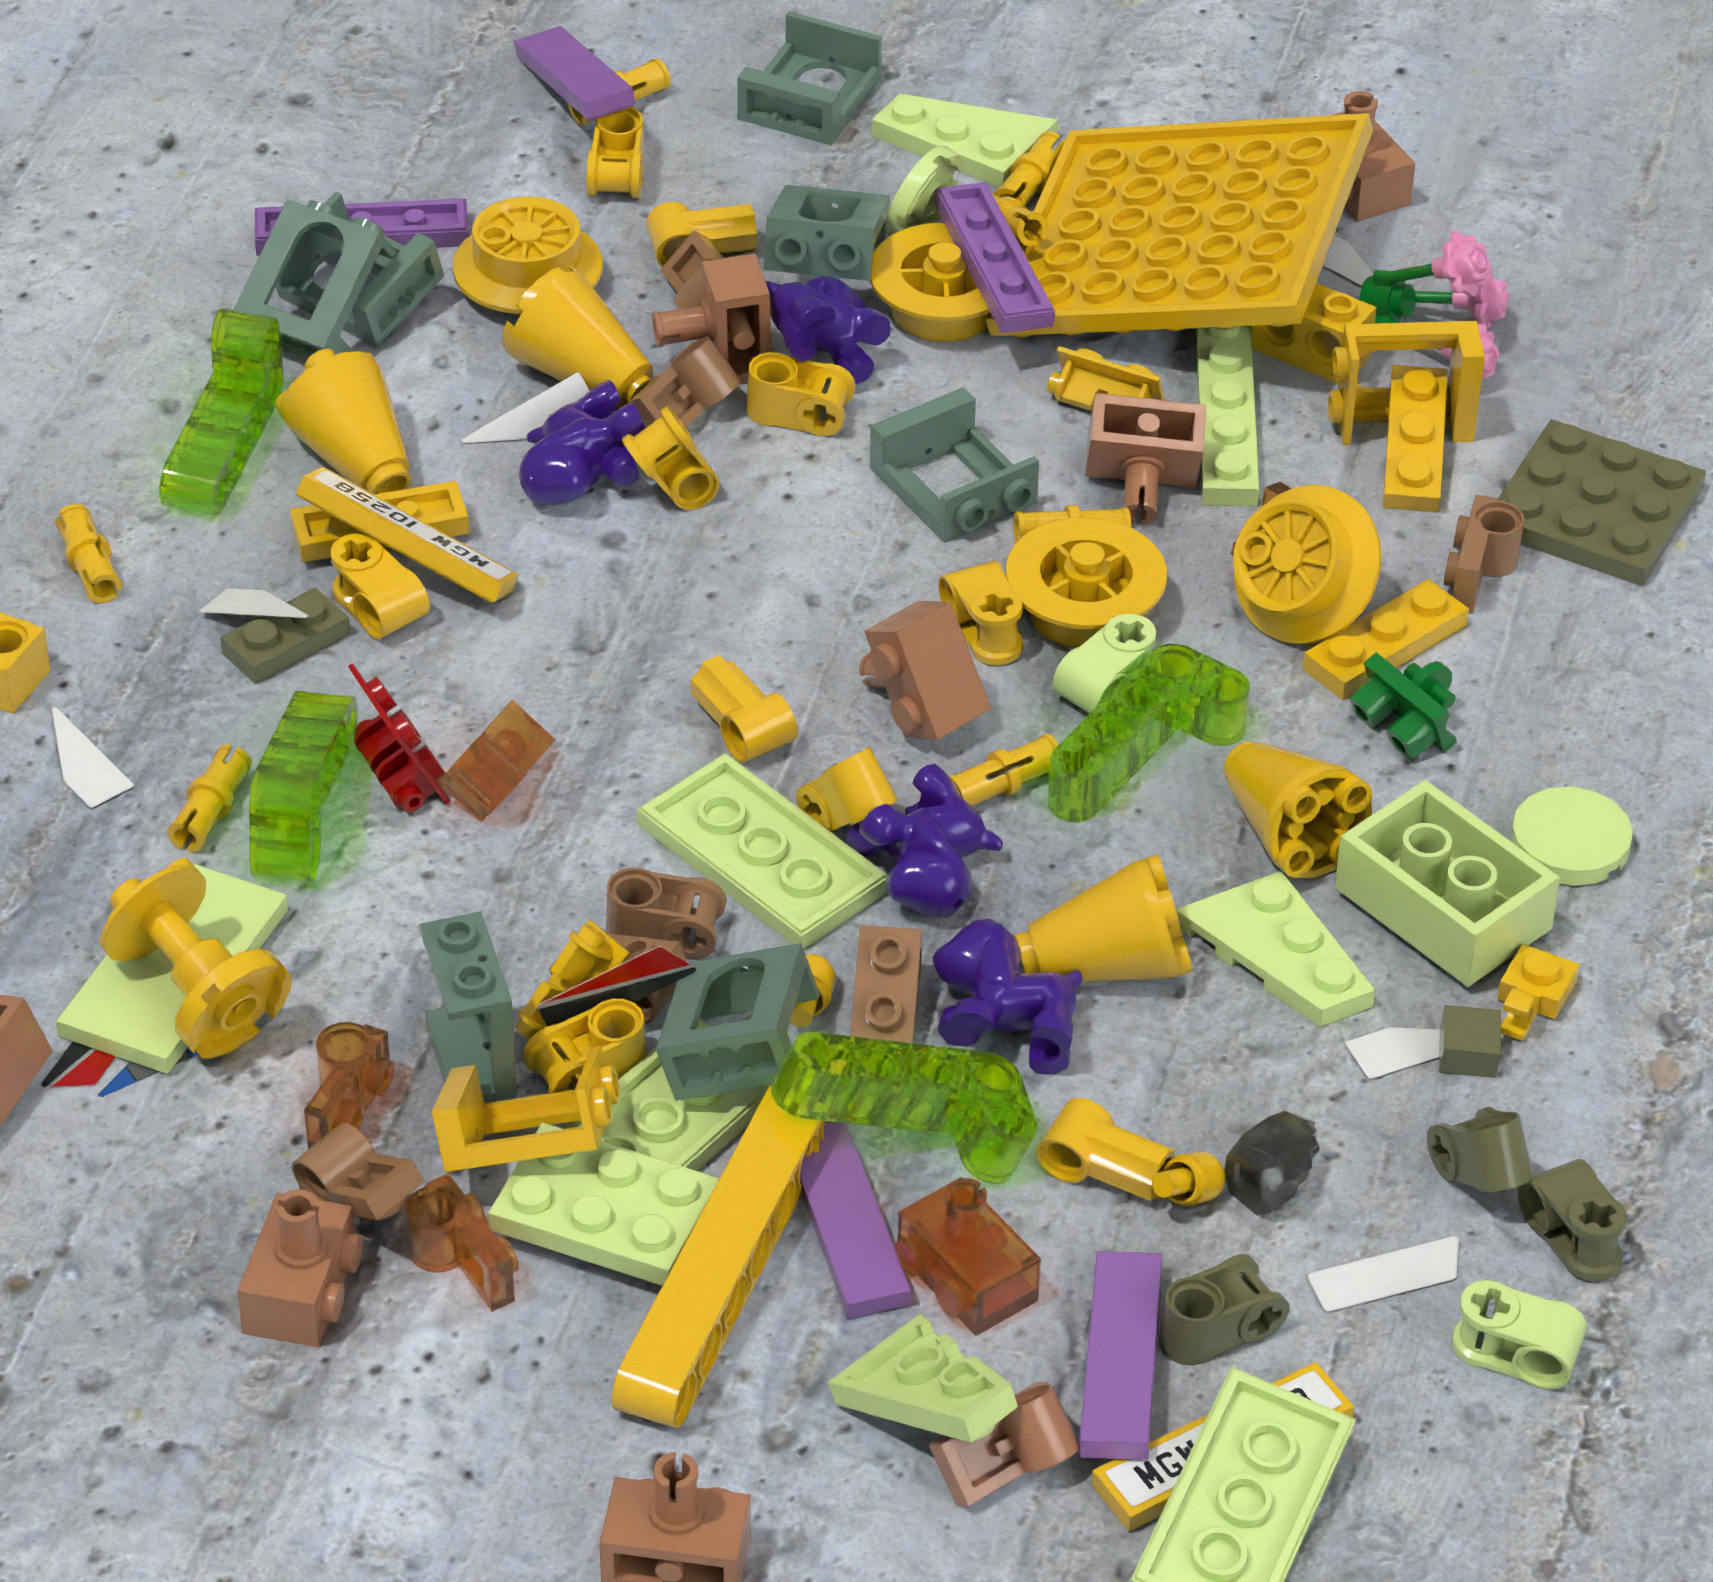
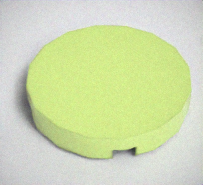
[885,145,964,236]
[1510,786,1633,886]

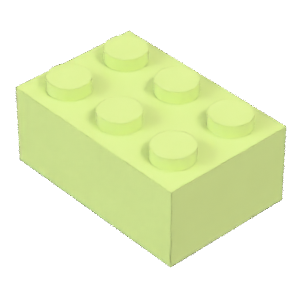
[1335,780,1560,987]

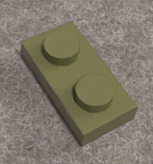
[220,588,350,684]

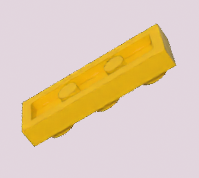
[1383,365,1448,512]
[290,480,469,562]
[1302,579,1469,700]

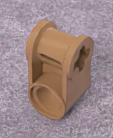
[606,868,727,959]

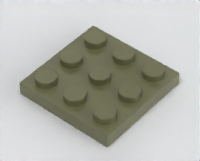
[1498,419,1706,586]

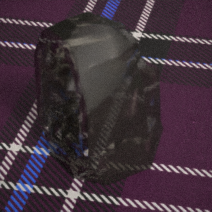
[1225,1111,1320,1216]

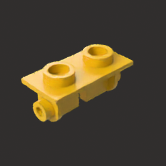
[1047,346,1165,411]
[515,920,631,1049]

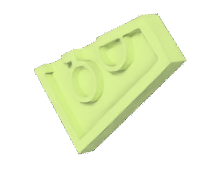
[871,94,1058,187]
[1176,871,1375,1027]
[828,1313,1018,1443]

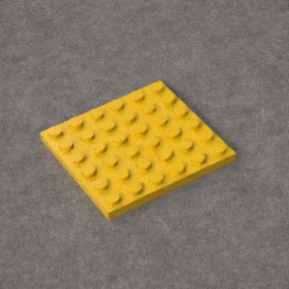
[985,113,1373,337]

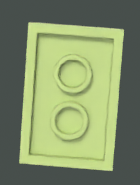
[488,1122,720,1286]

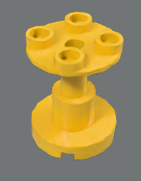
[99,858,292,1059]

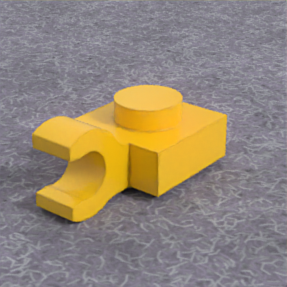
[1497,944,1580,1041]

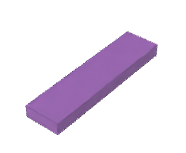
[514,26,636,120]
[934,182,1055,333]
[255,199,469,256]
[800,1107,911,1320]
[1080,1251,1163,1460]

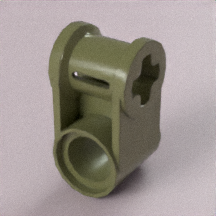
[1427,1107,1534,1192]
[1517,1159,1627,1282]
[1159,1254,1290,1365]

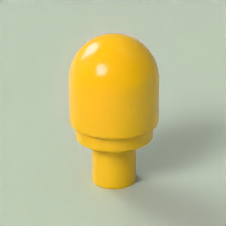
[790,954,836,1027]
[1152,1151,1226,1206]

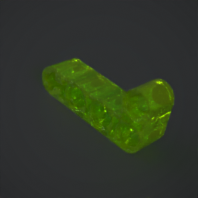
[159,308,283,515]
[1048,643,1250,822]
[249,691,358,882]
[771,1032,1038,1184]

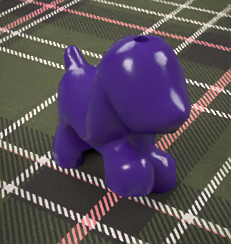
[765,275,891,384]
[519,380,645,505]
[846,764,1003,918]
[932,918,1083,1074]

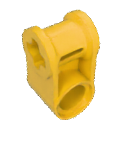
[586,107,644,199]
[746,352,856,436]
[622,405,719,510]
[331,533,430,640]
[938,560,1023,666]
[796,746,899,832]
[522,999,648,1093]

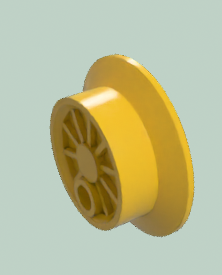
[452,196,603,314]
[870,223,990,342]
[1233,485,1381,644]
[1006,517,1167,648]

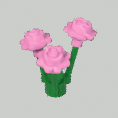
[1360,231,1509,379]

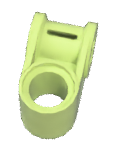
[1052,613,1156,721]
[1451,1280,1587,1389]

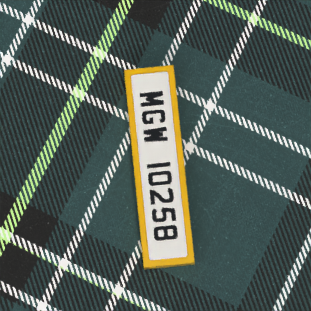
[296,467,520,603]
[1091,1362,1354,1532]

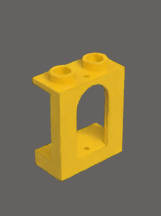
[1328,321,1485,445]
[431,1045,620,1172]

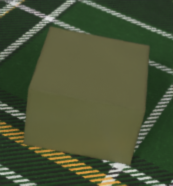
[1439,1005,1501,1078]

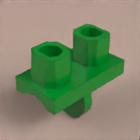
[1349,652,1457,760]

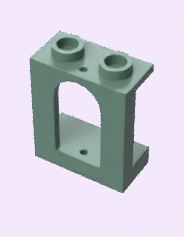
[737,11,882,145]
[763,185,890,281]
[276,192,444,347]
[231,199,397,356]
[870,387,1039,543]
[419,911,517,1103]
[655,943,820,1101]

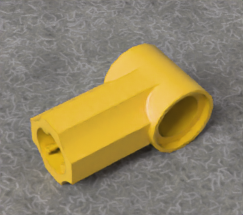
[646,202,757,267]
[690,655,798,763]
[1036,1098,1175,1201]

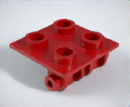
[348,663,451,812]

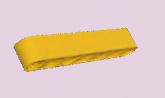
[612,1075,843,1429]

